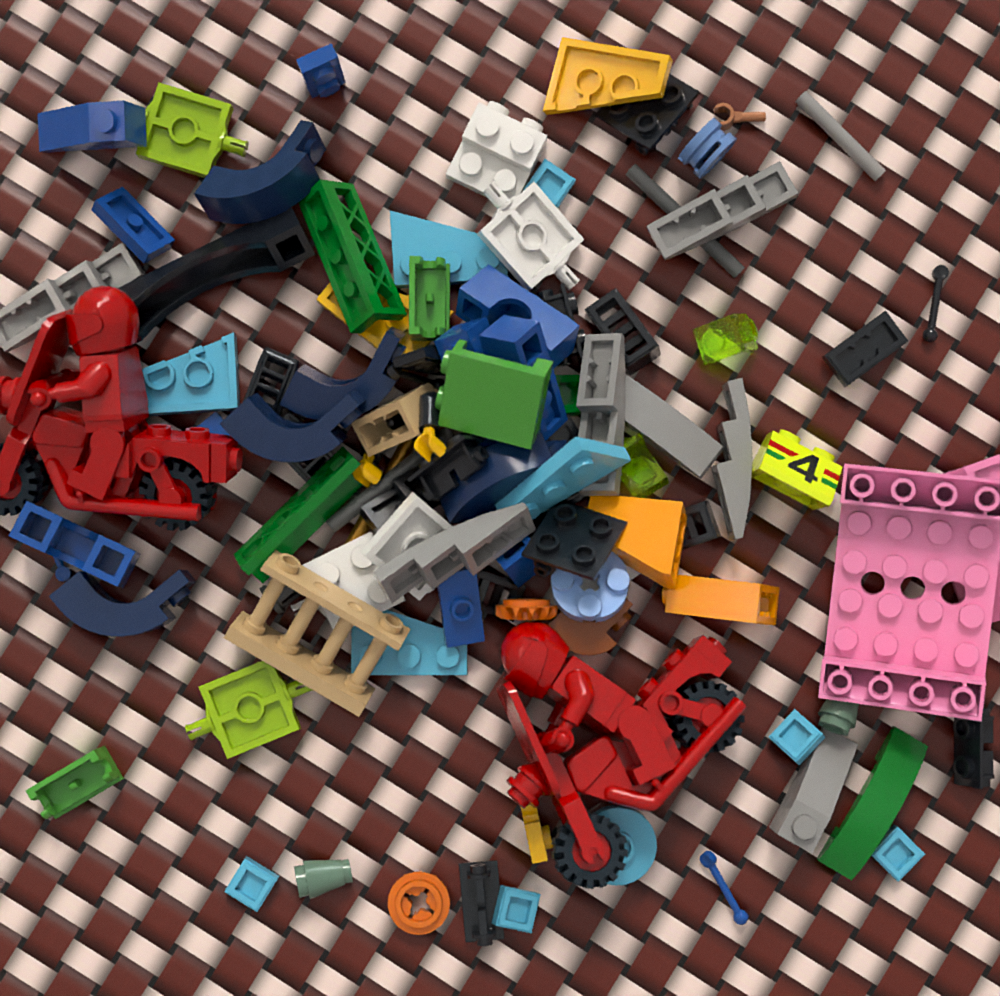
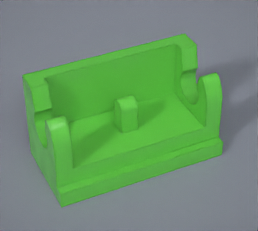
[409,256,450,341]
[25,746,124,819]

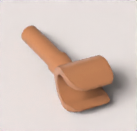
[713,103,766,131]

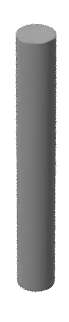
[795,91,886,181]

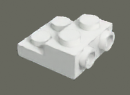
[446,101,547,198]
[360,492,453,601]

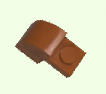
[547,598,633,656]

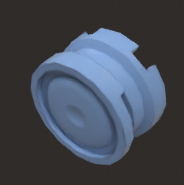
[678,118,737,179]

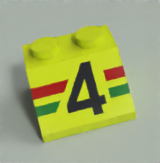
[752,429,842,510]

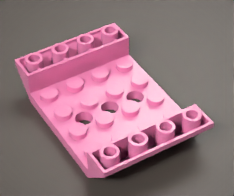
[818,463,1000,721]

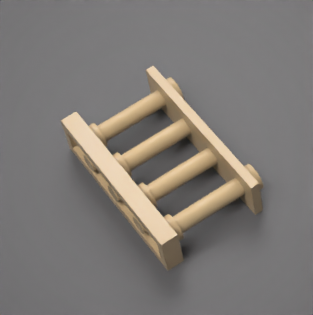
[224,550,411,717]

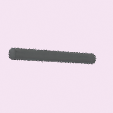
[625,164,745,279]
[326,427,455,533]

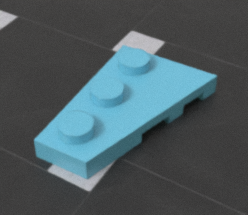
[390,211,508,288]
[142,332,240,416]
[495,436,631,520]
[351,610,467,675]

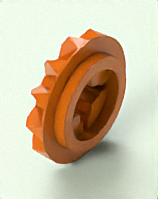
[495,598,558,620]
[388,870,450,935]

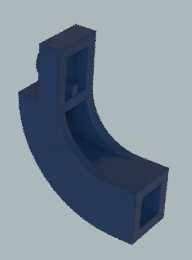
[194,120,326,224]
[280,326,407,420]
[220,388,366,462]
[440,432,567,524]
[49,570,197,637]

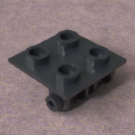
[595,74,700,156]
[521,501,627,581]

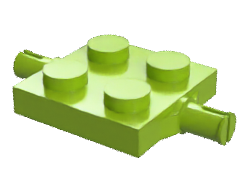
[135,82,249,178]
[185,661,313,759]

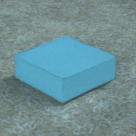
[523,159,576,208]
[769,709,826,765]
[871,825,925,882]
[224,856,279,912]
[492,885,541,933]

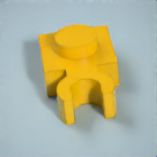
[520,804,553,864]

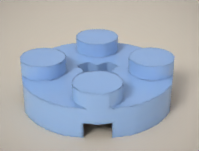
[551,552,630,623]

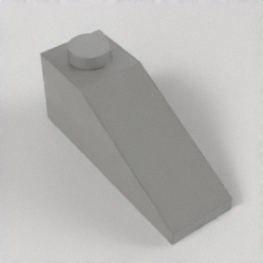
[769,728,858,853]

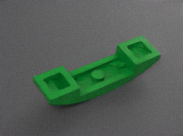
[817,726,928,881]

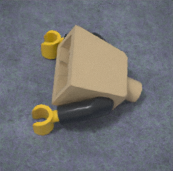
[351,383,446,487]

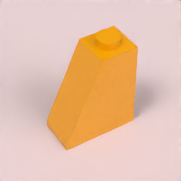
[584,496,687,590]
[662,575,780,625]

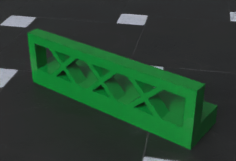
[298,179,407,334]
[234,446,363,583]

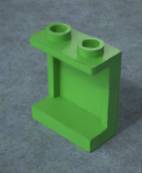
[435,339,553,450]

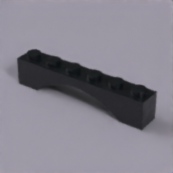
[118,207,315,346]

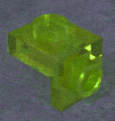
[693,313,758,365]
[621,433,669,498]

